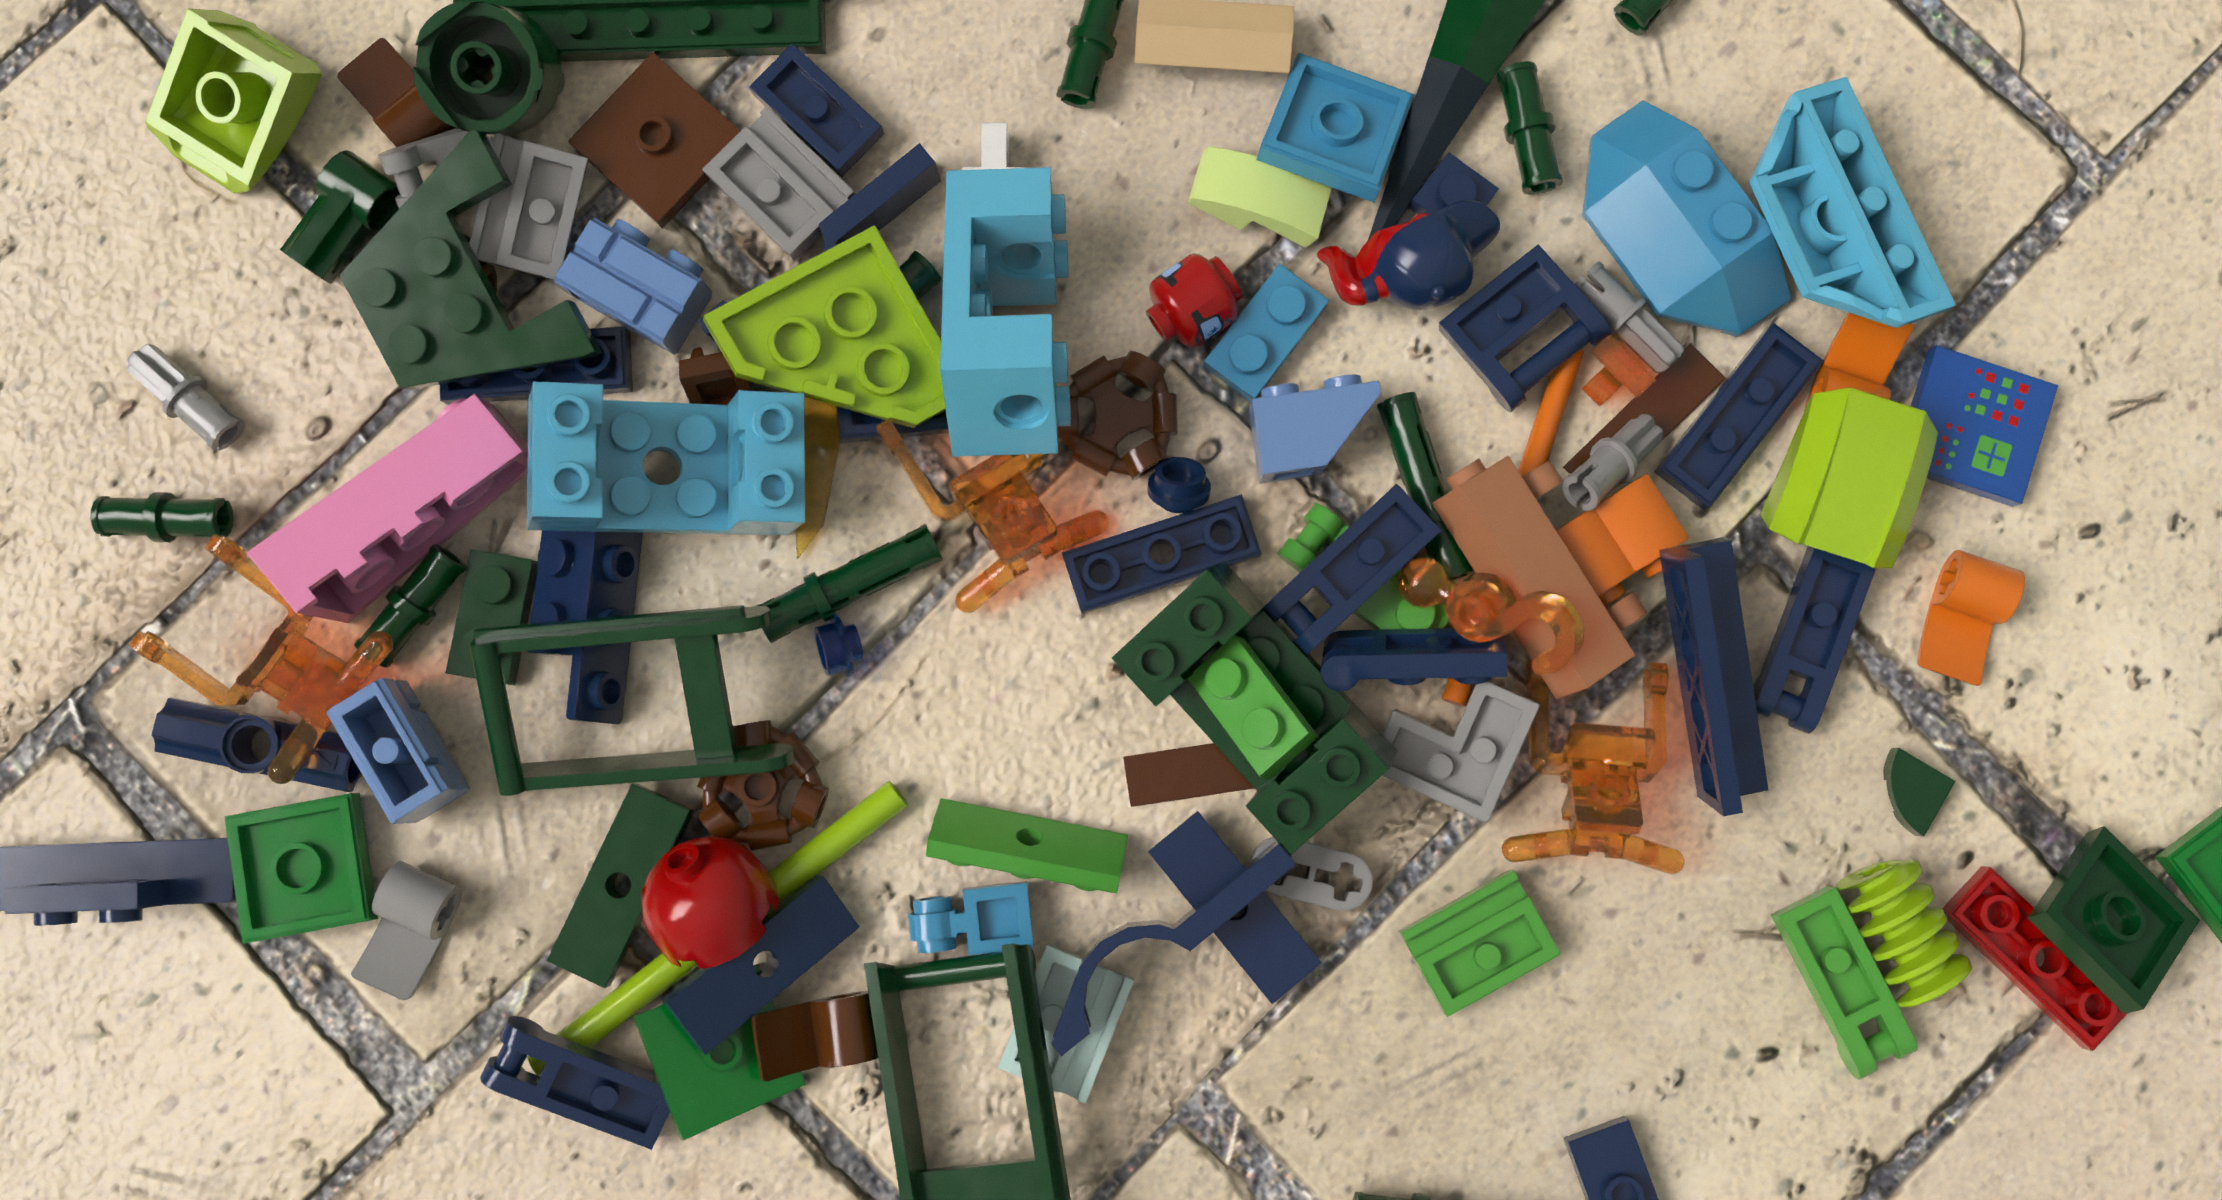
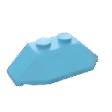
[1749,77,1956,328]

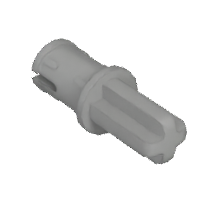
[1575,261,1684,374]
[127,344,245,451]
[1562,414,1663,511]

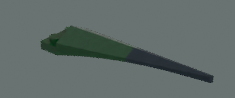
[1368,0,1545,240]

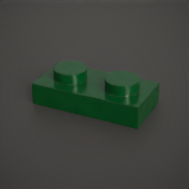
[445,549,538,686]

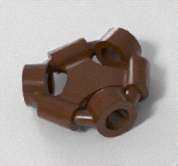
[1058,350,1178,480]
[697,720,829,851]

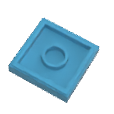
[1256,53,1415,203]

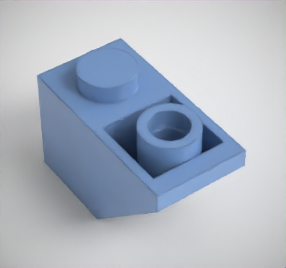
[1248,374,1381,484]

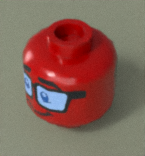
[1146,253,1243,348]

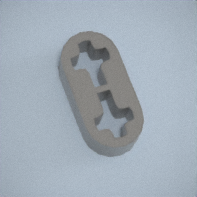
[1250,837,1373,911]

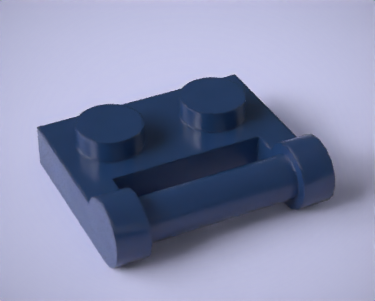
[1439,244,1612,413]

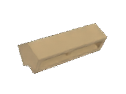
[1134,0,1294,73]

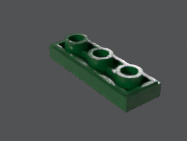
[547,783,694,988]

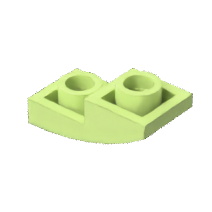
[1188,146,1332,248]

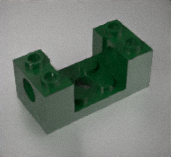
[1112,561,1398,856]

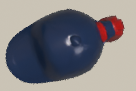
[1317,200,1500,310]

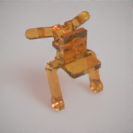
[876,419,1110,613]
[129,534,393,784]
[1502,659,1685,874]

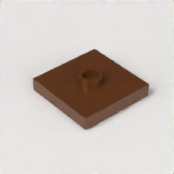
[568,52,740,229]

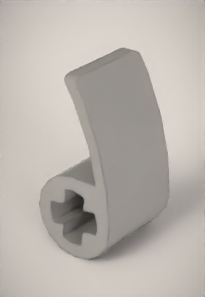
[351,861,462,1000]

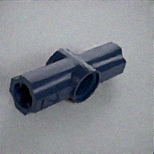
[151,697,362,792]

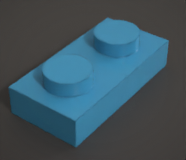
[1203,263,1330,402]

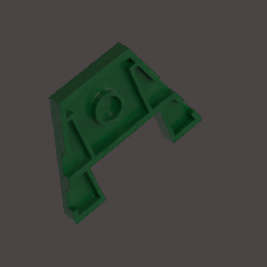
[339,129,602,390]

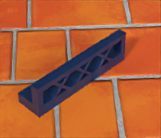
[1659,537,1769,817]

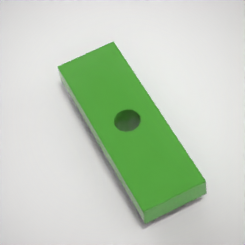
[926,798,1128,894]

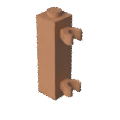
[1432,456,1647,700]

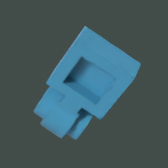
[908,881,1034,955]

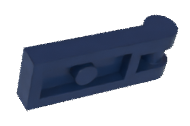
[1263,484,1442,655]
[1753,546,1876,734]
[1320,627,1507,692]
[480,1016,670,1150]

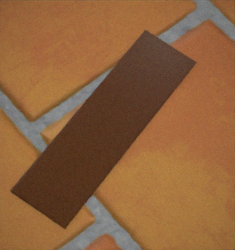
[1563,343,1726,474]
[1123,743,1254,807]

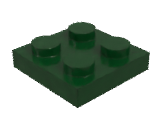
[2028,826,2200,1014]

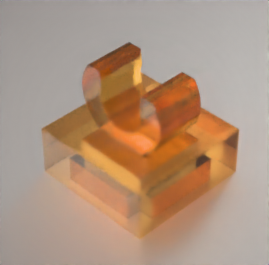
[1582,334,1656,406]

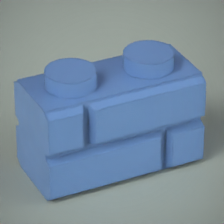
[555,218,712,355]
[326,678,471,824]

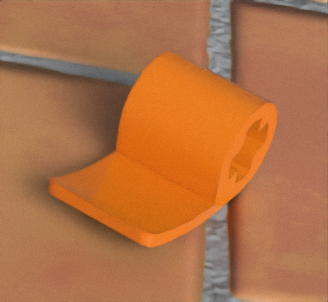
[1804,312,1915,411]
[1917,550,2025,686]

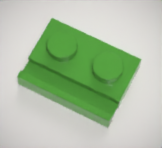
[1398,870,1561,1017]

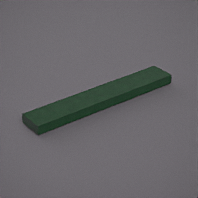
[453,0,826,64]

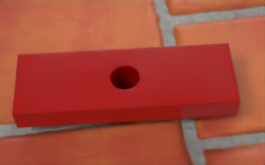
[1942,866,2128,1051]

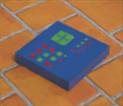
[1911,345,2058,507]

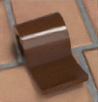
[337,38,455,147]
[752,991,878,1082]

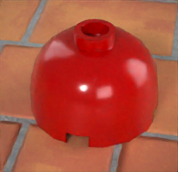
[641,835,779,969]

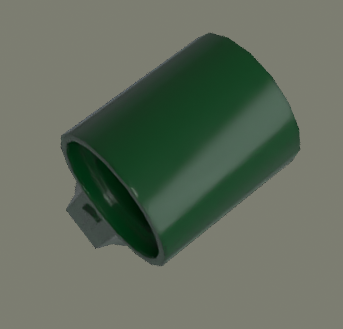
[280,150,400,284]

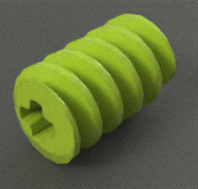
[1836,859,1972,1007]

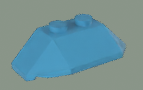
[1582,100,1791,337]

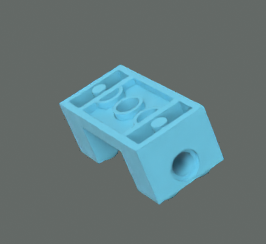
[940,167,1071,457]
[527,381,805,536]

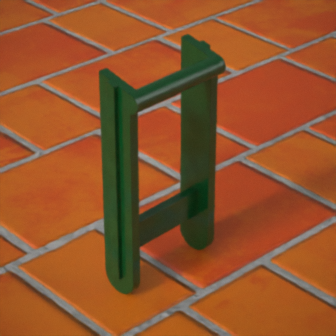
[469,605,795,796]
[864,943,1071,1200]

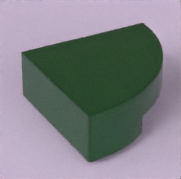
[1883,748,1956,837]

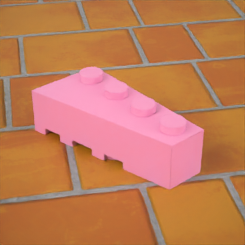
[246,394,528,623]

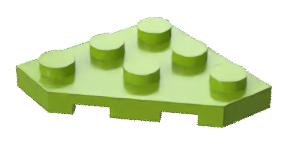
[703,225,946,428]

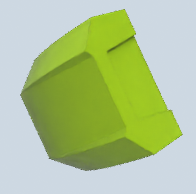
[145,8,322,194]
[1760,387,1938,568]

